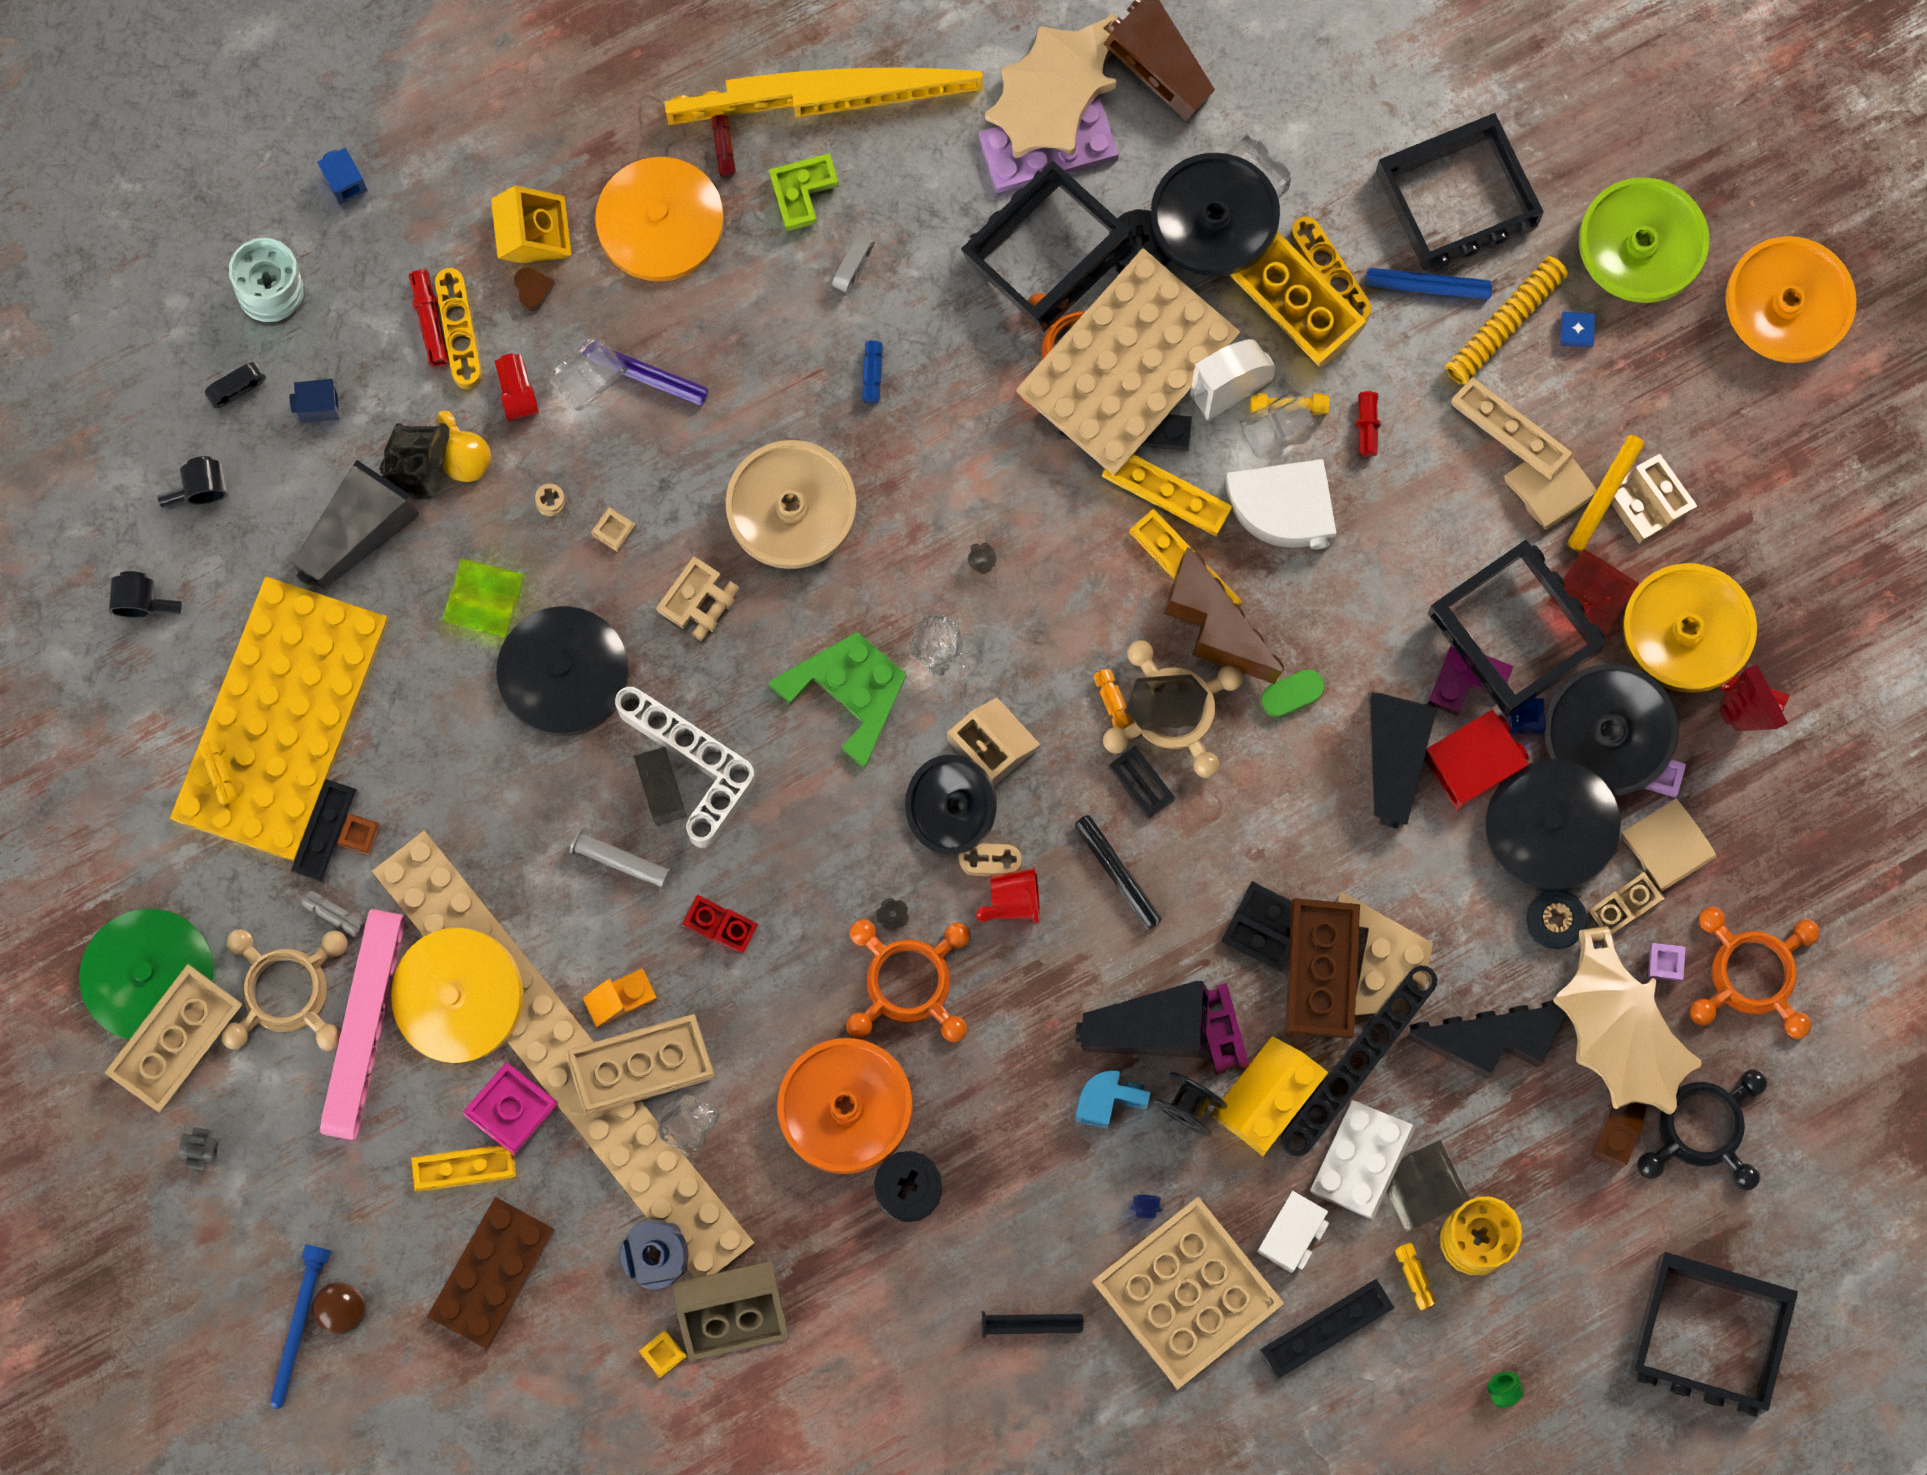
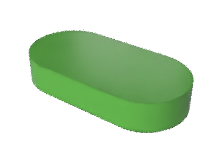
[1261,670,1324,718]

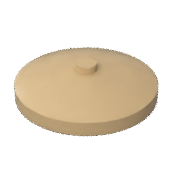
[726,440,857,569]

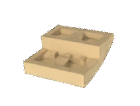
[1611,454,1697,544]
[1504,458,1597,530]
[1621,798,1717,892]

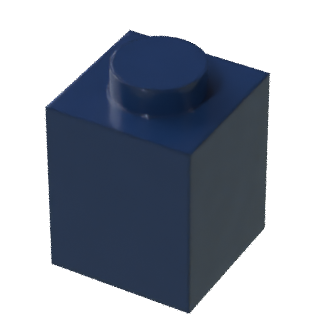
[289,379,340,423]

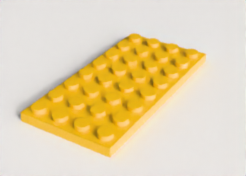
[170,576,389,862]

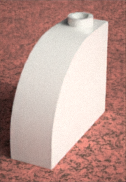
[1190,339,1275,421]
[1225,459,1336,549]

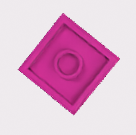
[463,1062,558,1156]

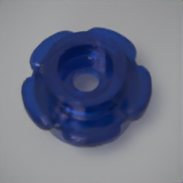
[1130,1194,1163,1218]

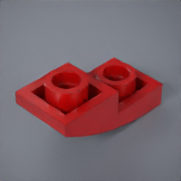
[681,894,758,954]

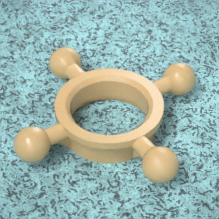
[1103,640,1244,778]
[221,929,348,1051]

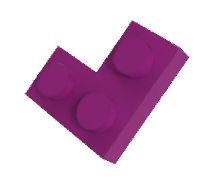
[1427,646,1514,716]

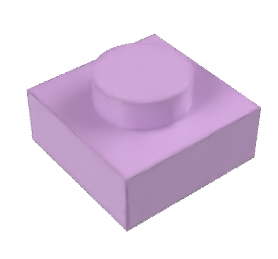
[1644,760,1686,798]
[1648,943,1686,982]

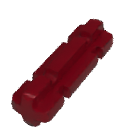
[711,114,736,177]

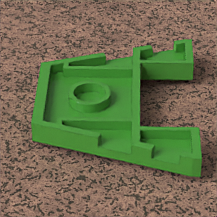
[768,632,906,769]

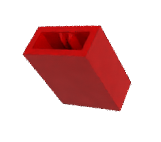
[1424,709,1529,811]

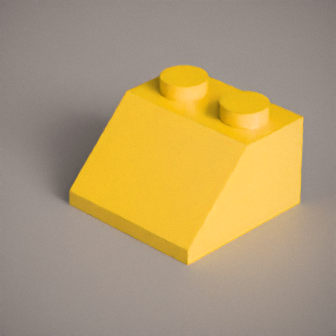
[491,185,572,264]

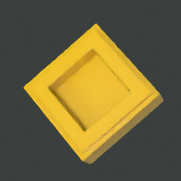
[638,1330,687,1379]

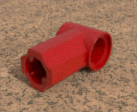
[494,353,539,422]

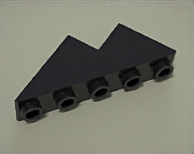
[1407,1000,1566,1079]

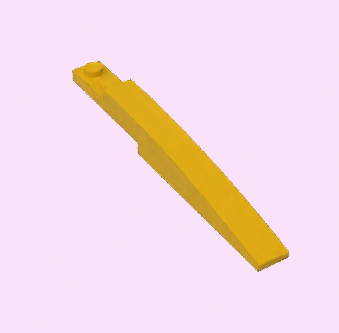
[664,68,983,126]

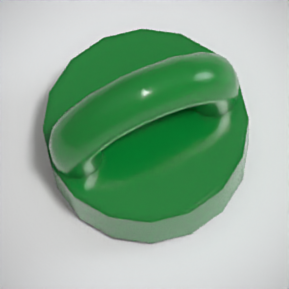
[1487,1371,1524,1408]

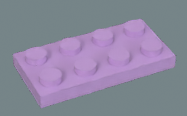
[978,98,1119,193]

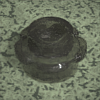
[968,543,997,574]
[876,898,909,931]

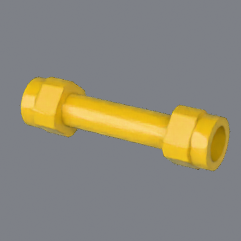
[1250,393,1329,415]

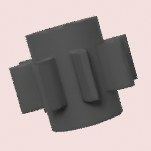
[179,1127,219,1170]

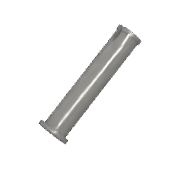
[569,829,670,889]

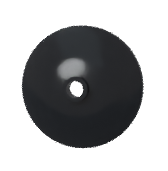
[905,755,997,855]

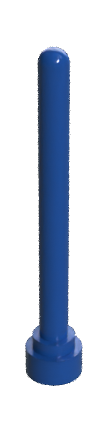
[270,1244,331,1409]

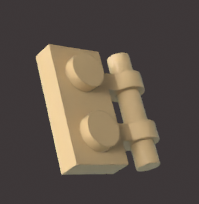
[656,556,740,641]

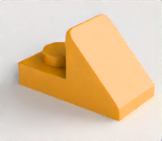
[583,968,658,1029]

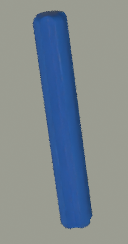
[1365,268,1493,299]

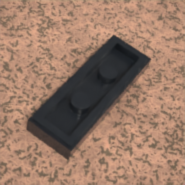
[291,779,358,884]

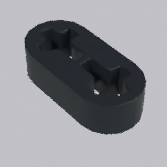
[205,362,266,408]

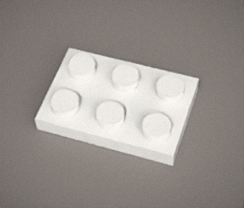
[1310,1100,1415,1220]

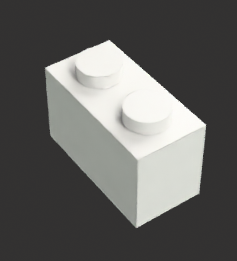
[1256,1191,1329,1274]

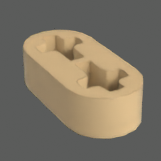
[959,843,1022,876]

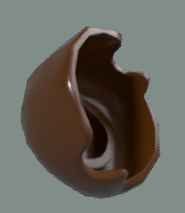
[312,1282,366,1334]

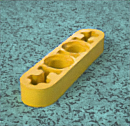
[1291,216,1371,321]
[435,268,482,390]

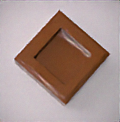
[337,813,381,856]

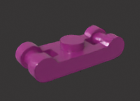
[1206,983,1249,1075]

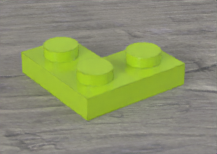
[769,153,839,232]

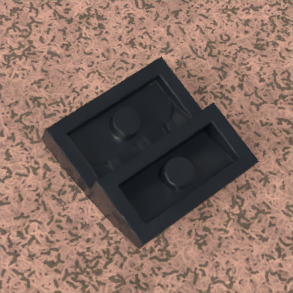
[1221,880,1292,972]

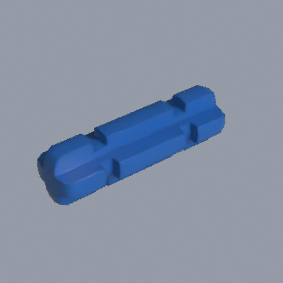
[862,340,883,403]

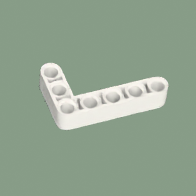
[615,687,755,848]

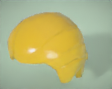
[436,410,491,482]

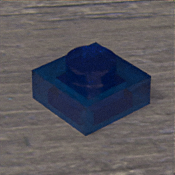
[1510,698,1545,734]

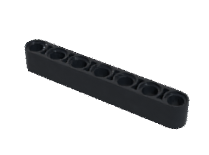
[1280,965,1437,1157]

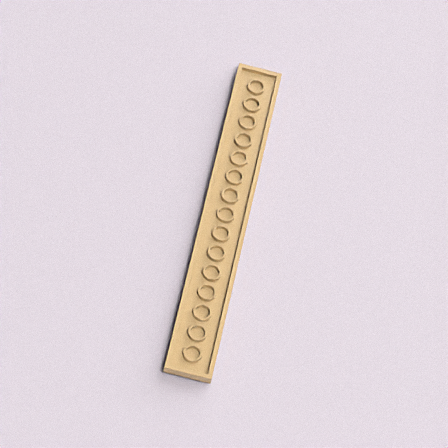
[372,830,755,1278]

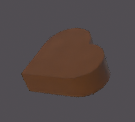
[514,268,555,311]

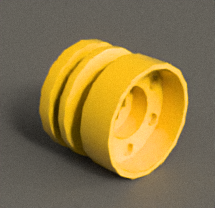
[1440,1197,1522,1275]

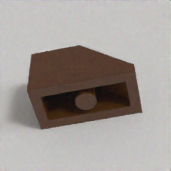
[1590,1101,1646,1169]

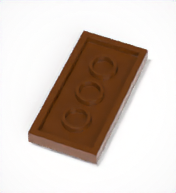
[1285,898,1360,1039]
[427,1196,555,1350]

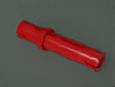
[408,269,449,367]

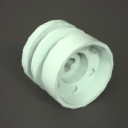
[229,238,304,322]

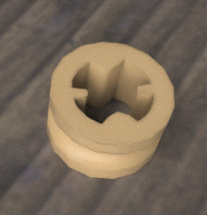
[535,484,565,516]

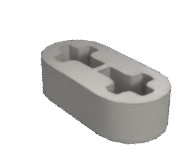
[832,234,875,293]

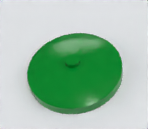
[79,909,216,1040]

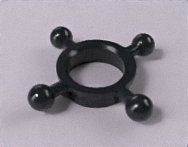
[1637,1069,1767,1191]

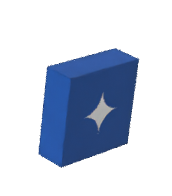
[1560,312,1595,348]

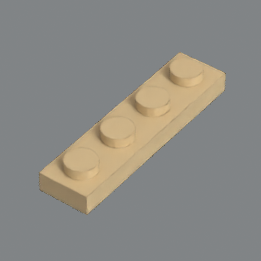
[1451,377,1573,480]

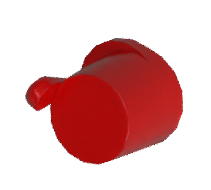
[976,868,1040,924]

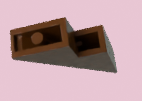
[1164,547,1284,684]

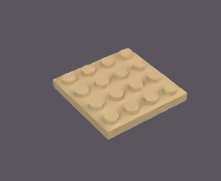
[1092,1197,1285,1390]

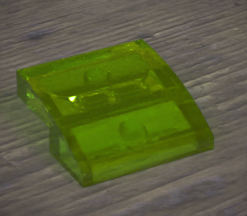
[443,558,526,638]

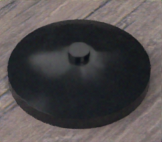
[1151,153,1280,276]
[496,606,629,736]
[1544,664,1679,796]
[1486,759,1621,892]

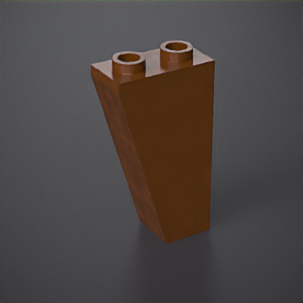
[1103,0,1215,122]

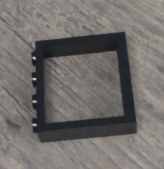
[1376,113,1544,271]
[961,160,1137,332]
[1428,540,1606,718]
[1629,1252,1798,1417]

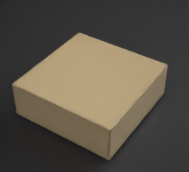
[590,507,637,553]

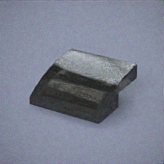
[1386,1140,1471,1232]

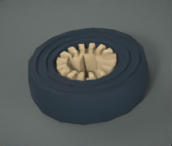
[1526,891,1587,949]

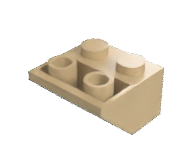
[947,697,1041,787]

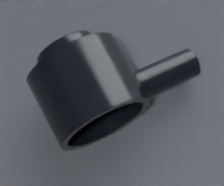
[158,456,228,508]
[109,571,182,618]

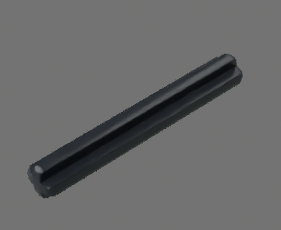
[1075,815,1162,930]

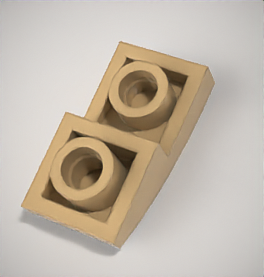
[1588,872,1665,936]

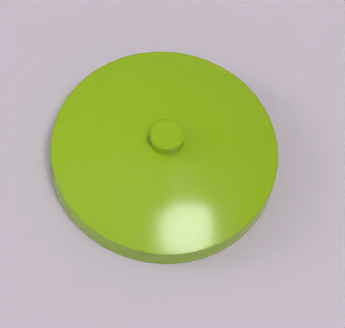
[1579,177,1710,303]

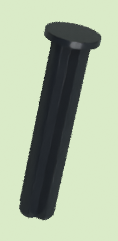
[981,1311,1084,1339]

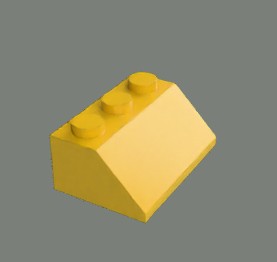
[1210,1036,1328,1157]

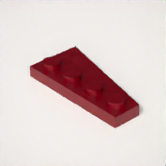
[1720,664,1788,731]

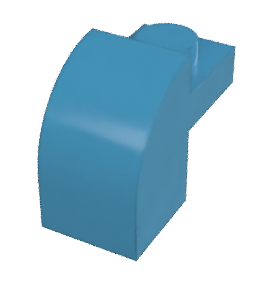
[1075,1071,1150,1129]

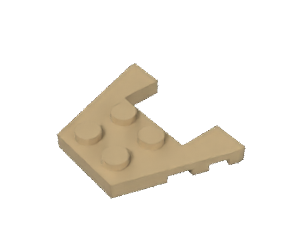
[1338,892,1433,1017]

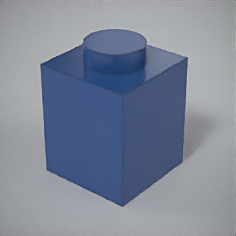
[317,147,368,205]

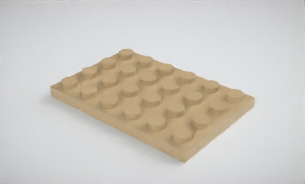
[1016,248,1240,476]

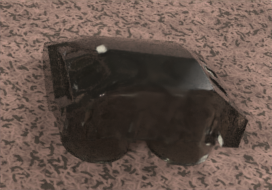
[379,423,450,500]

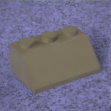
[672,1261,789,1361]

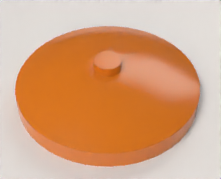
[777,1038,913,1174]

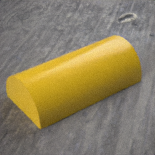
[1230,232,1367,367]

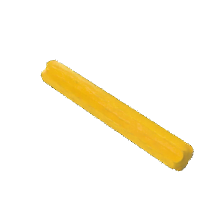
[1567,434,1644,553]

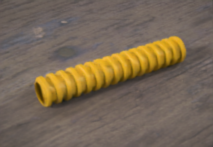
[1445,256,1568,385]

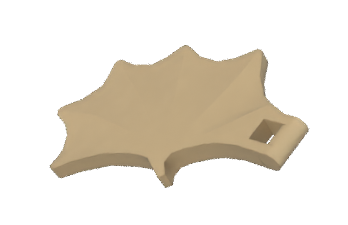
[985,14,1118,158]
[1553,926,1702,1115]

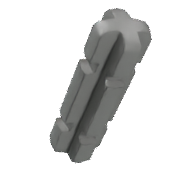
[302,891,364,937]

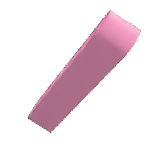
[320,909,405,1140]

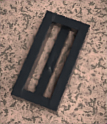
[1108,746,1175,819]

